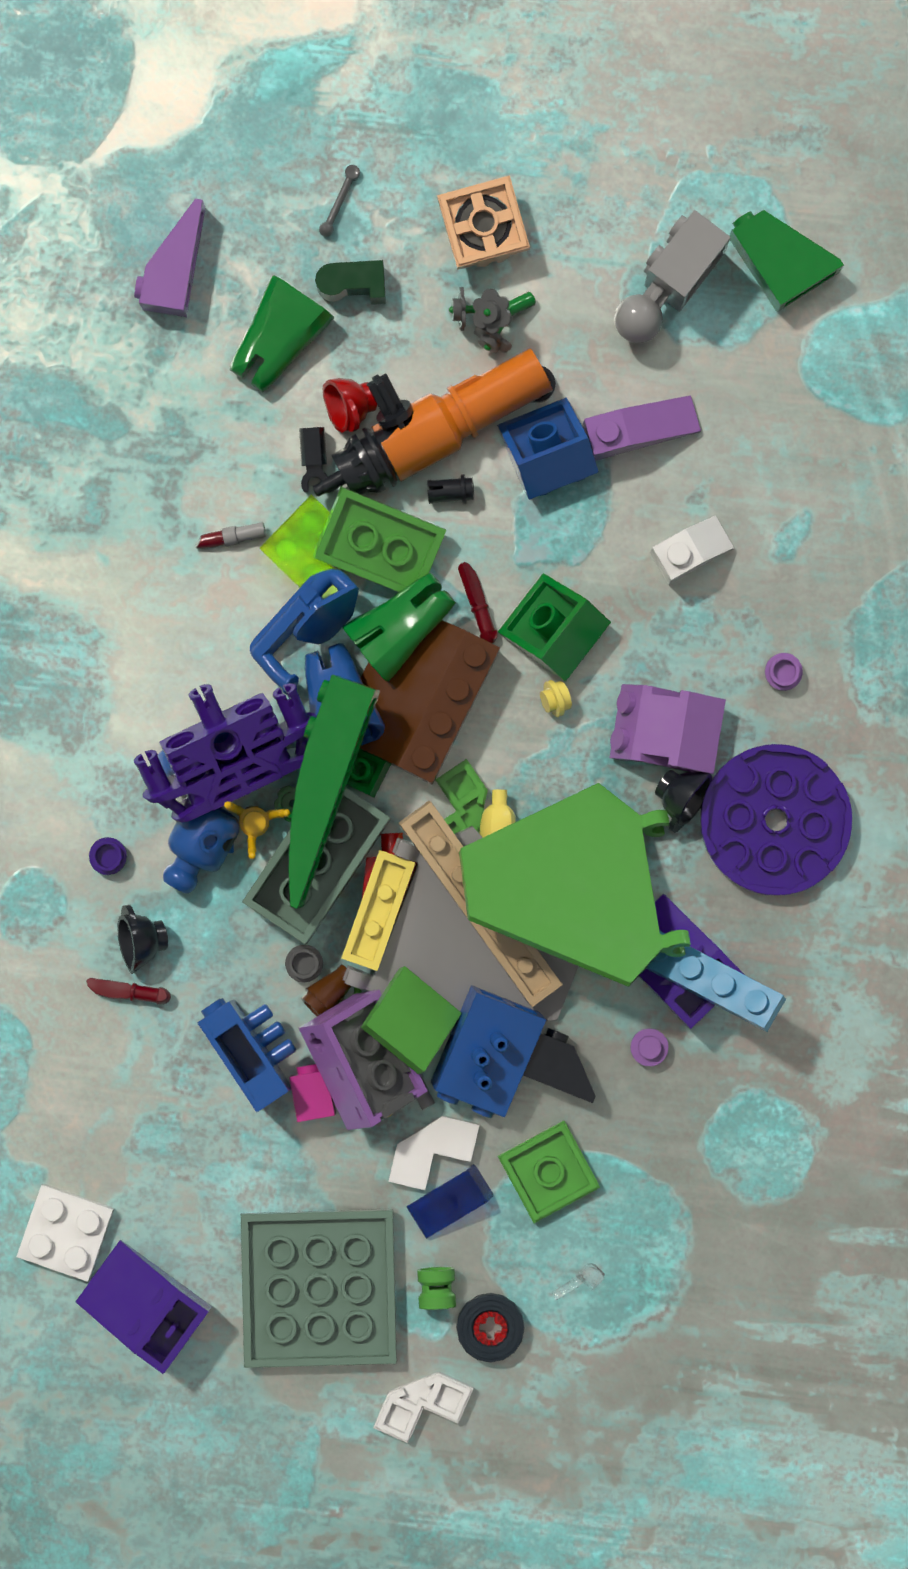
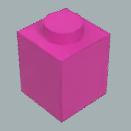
[289,1064,336,1122]

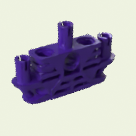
[134,683,316,823]

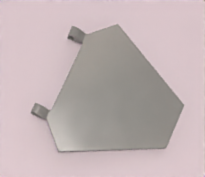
[342,826,578,1032]

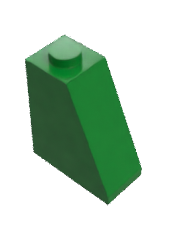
[730,210,844,312]

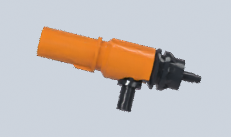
[313,348,553,497]

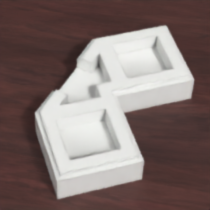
[388,1116,480,1190]
[373,1372,474,1443]

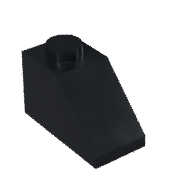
[523,1028,596,1103]

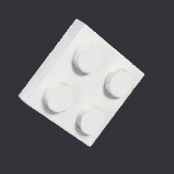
[16,1184,114,1282]

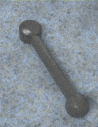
[319,165,360,237]

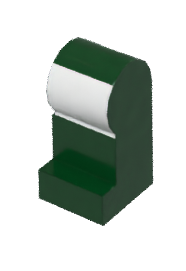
[315,260,386,305]

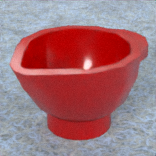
[322,378,377,433]

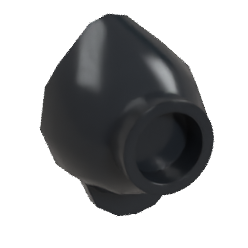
[655,770,712,833]
[117,905,168,974]

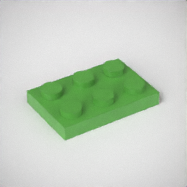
[313,486,447,592]

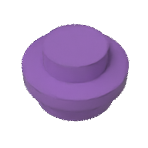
[765,653,803,691]
[630,1028,668,1066]

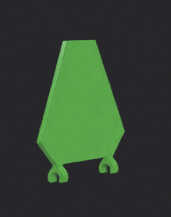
[459,783,691,987]

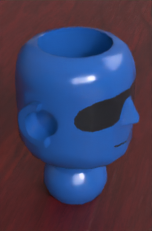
[163,807,240,894]

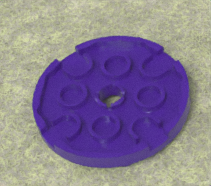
[700,744,852,895]

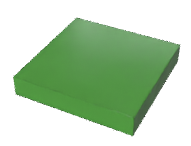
[361,966,462,1074]
[498,1120,600,1223]

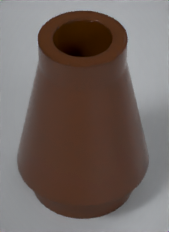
[301,964,351,1016]

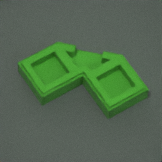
[435,759,487,834]

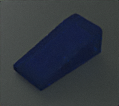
[406,1164,494,1239]

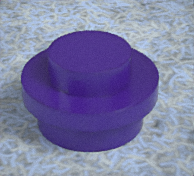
[89,837,127,875]

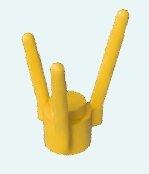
[224,801,290,859]

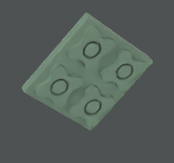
[241,1209,397,1368]

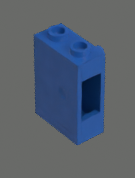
[430,985,546,1118]
[197,998,296,1113]

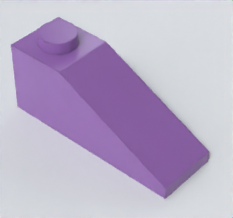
[134,199,206,318]
[583,395,701,461]

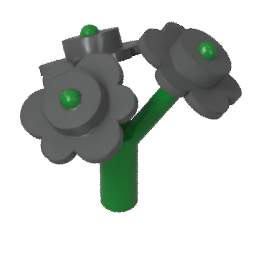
[449,287,536,353]

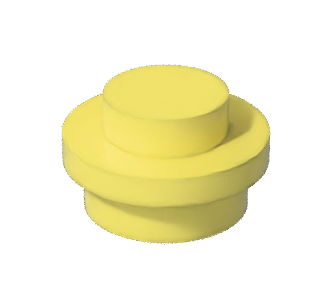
[540,680,572,717]

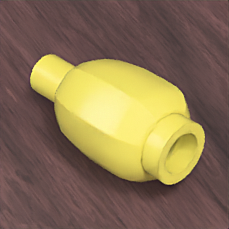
[480,789,516,837]

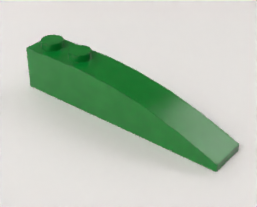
[289,675,380,909]

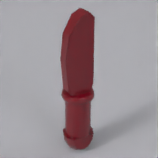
[458,562,498,643]
[86,978,171,1005]

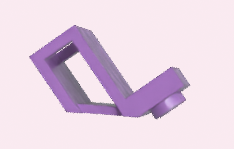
[609,684,726,774]

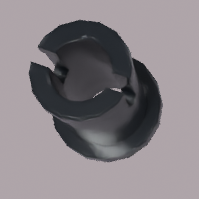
[427,474,474,505]

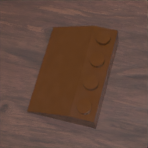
[360,620,500,785]

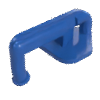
[250,569,359,695]

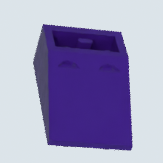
[639,893,745,1029]
[75,1240,212,1374]

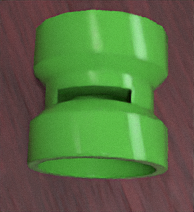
[417,1267,456,1310]

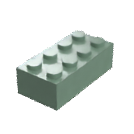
[242,788,391,944]

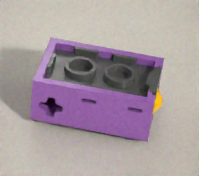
[299,989,427,1130]

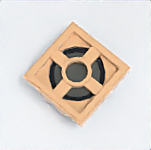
[437,175,530,270]

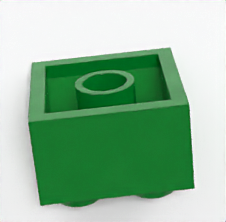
[498,573,611,682]

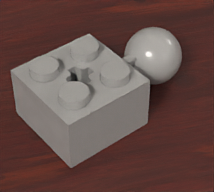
[614,210,731,343]

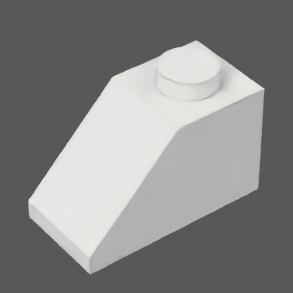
[650,515,734,585]

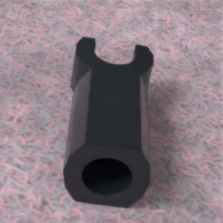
[299,427,328,492]

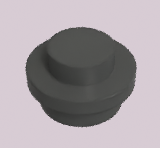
[285,945,323,982]

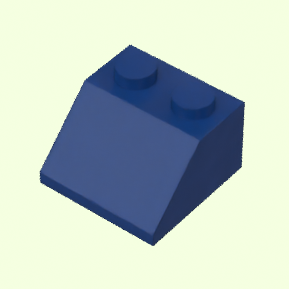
[497,397,599,500]

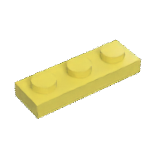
[341,850,415,971]

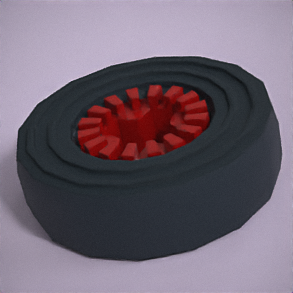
[456,1293,525,1363]

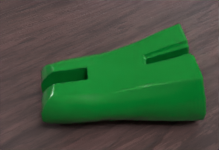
[229,275,334,393]
[343,573,456,682]

